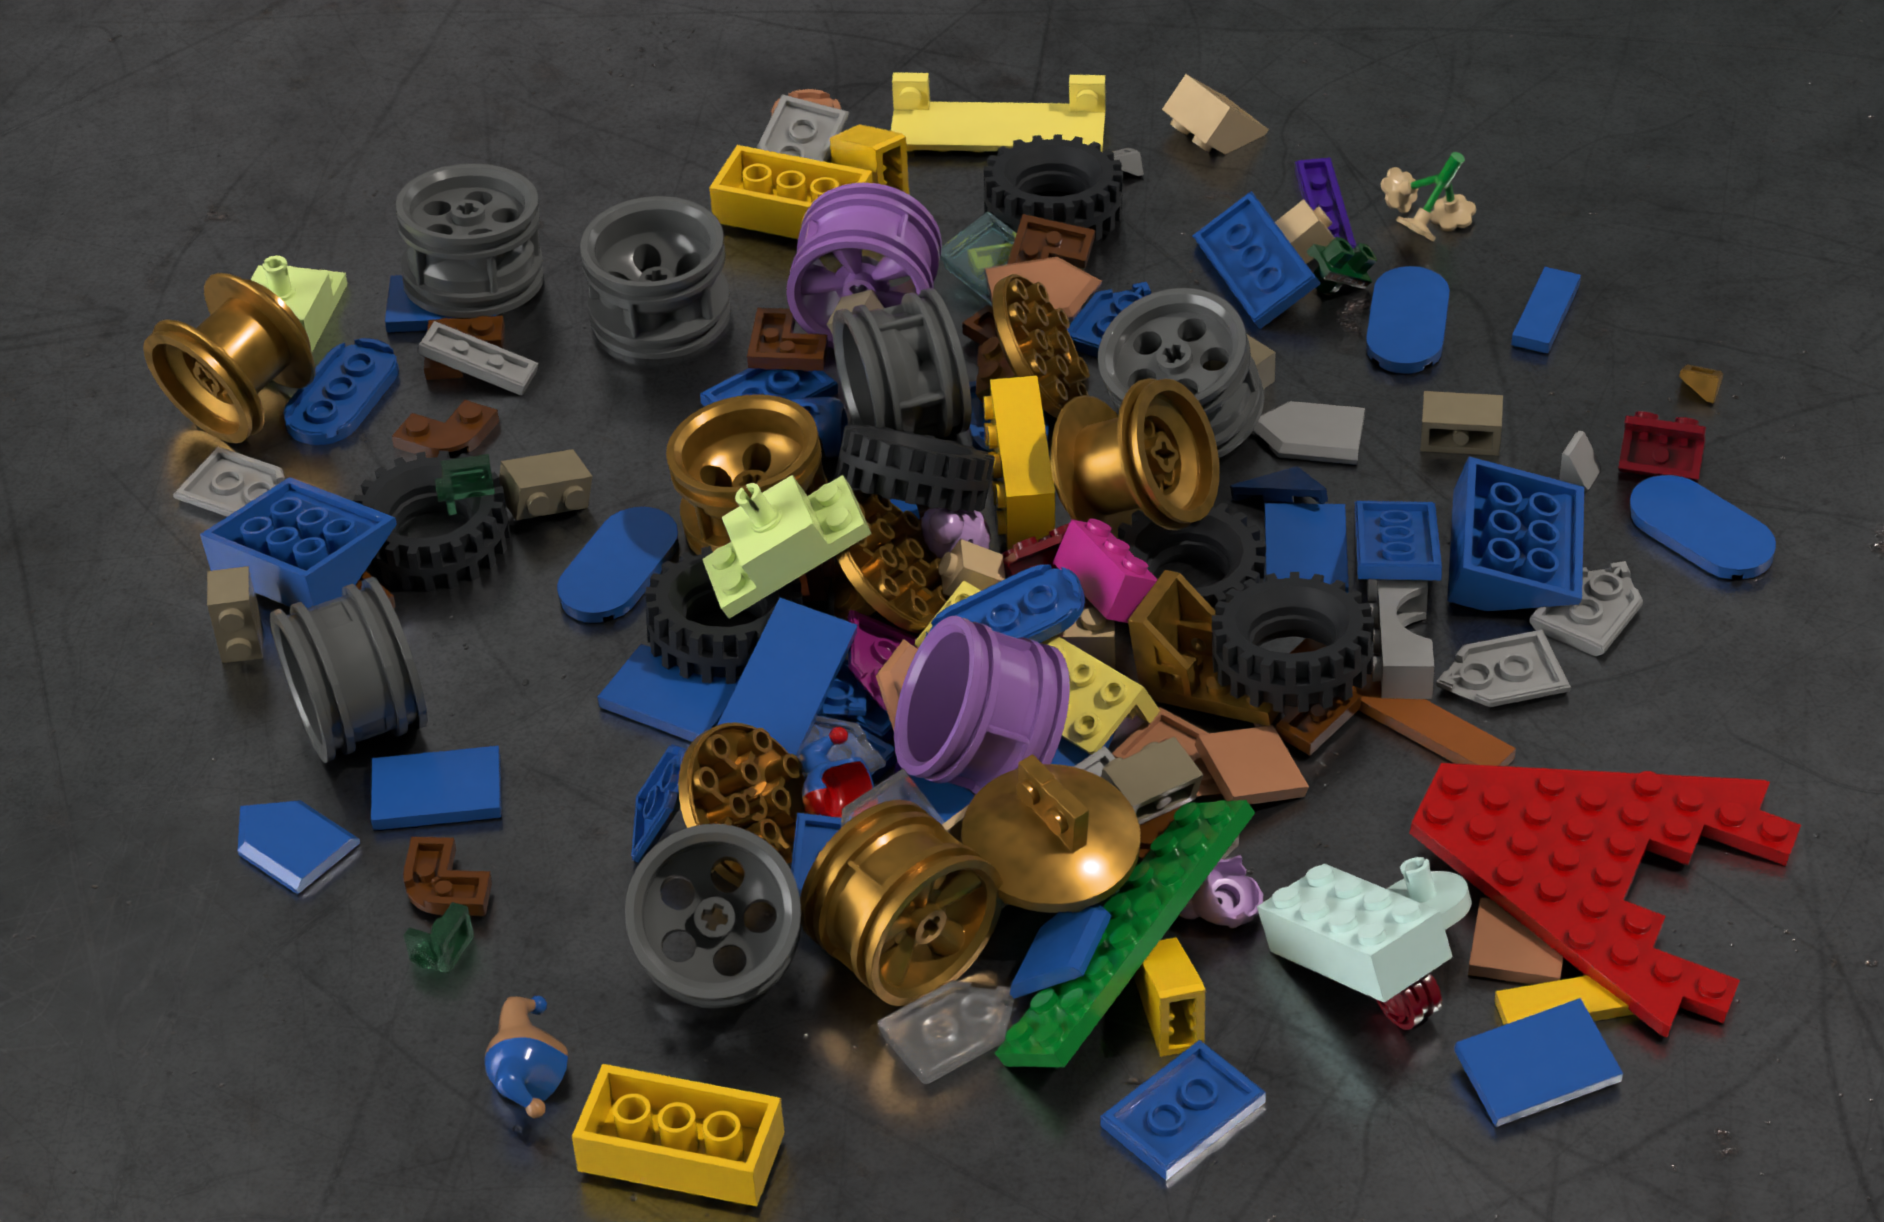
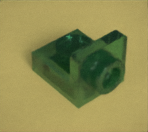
[404,902,474,974]

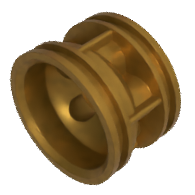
[666,395,828,555]

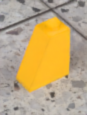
[830,124,909,195]
[1133,937,1205,1057]

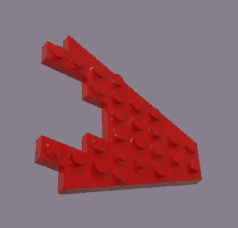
[1409,763,1801,1038]

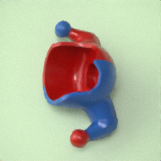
[800,727,876,819]

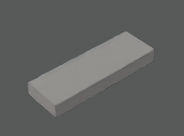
[418,321,538,396]

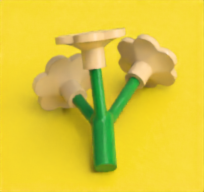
[1381,152,1476,242]

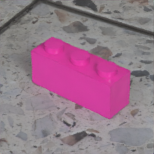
[1053,519,1158,623]

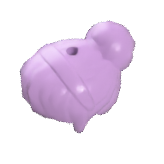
[921,507,991,558]
[1178,856,1264,928]

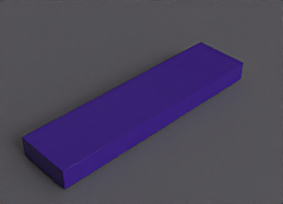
[1295,158,1356,249]

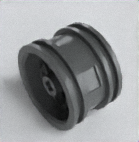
[270,577,428,763]

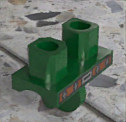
[1307,237,1377,294]

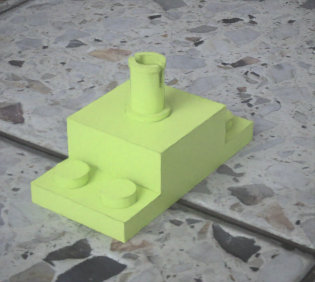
[251,256,348,352]
[702,475,872,619]

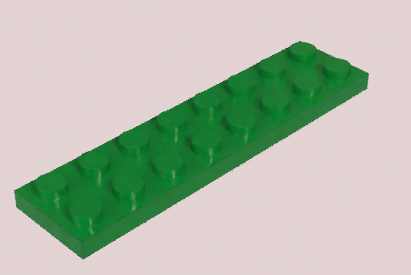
[995,800,1255,1067]

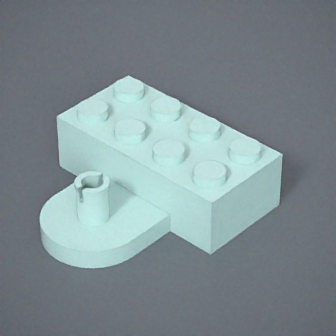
[1257,857,1471,1002]

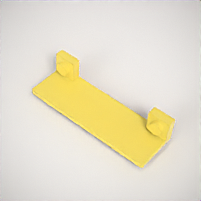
[891,73,1106,152]
[915,581,1160,755]

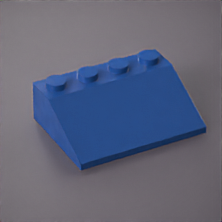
[1447,457,1584,611]
[200,477,397,608]

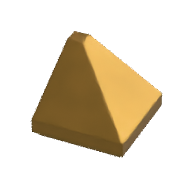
[1679,364,1724,403]

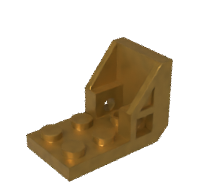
[1128,570,1279,726]

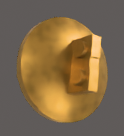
[976,274,1090,418]
[832,490,951,634]
[678,722,808,887]
[961,754,1140,913]

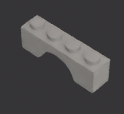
[1367,579,1434,699]

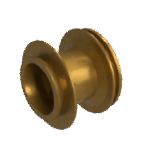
[143,273,315,444]
[1050,378,1219,538]

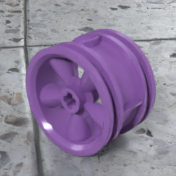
[786,183,942,349]
[894,616,1070,794]

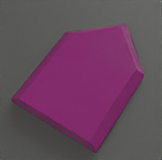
[848,610,918,710]

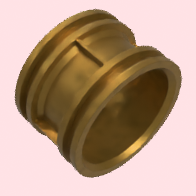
[800,800,1003,1006]

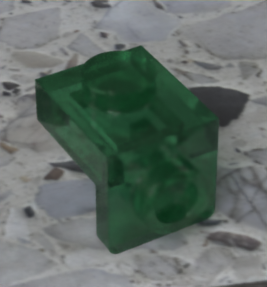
[435,454,495,515]

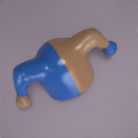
[484,996,568,1118]

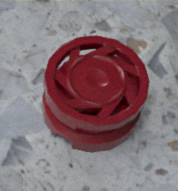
[1376,973,1442,1030]

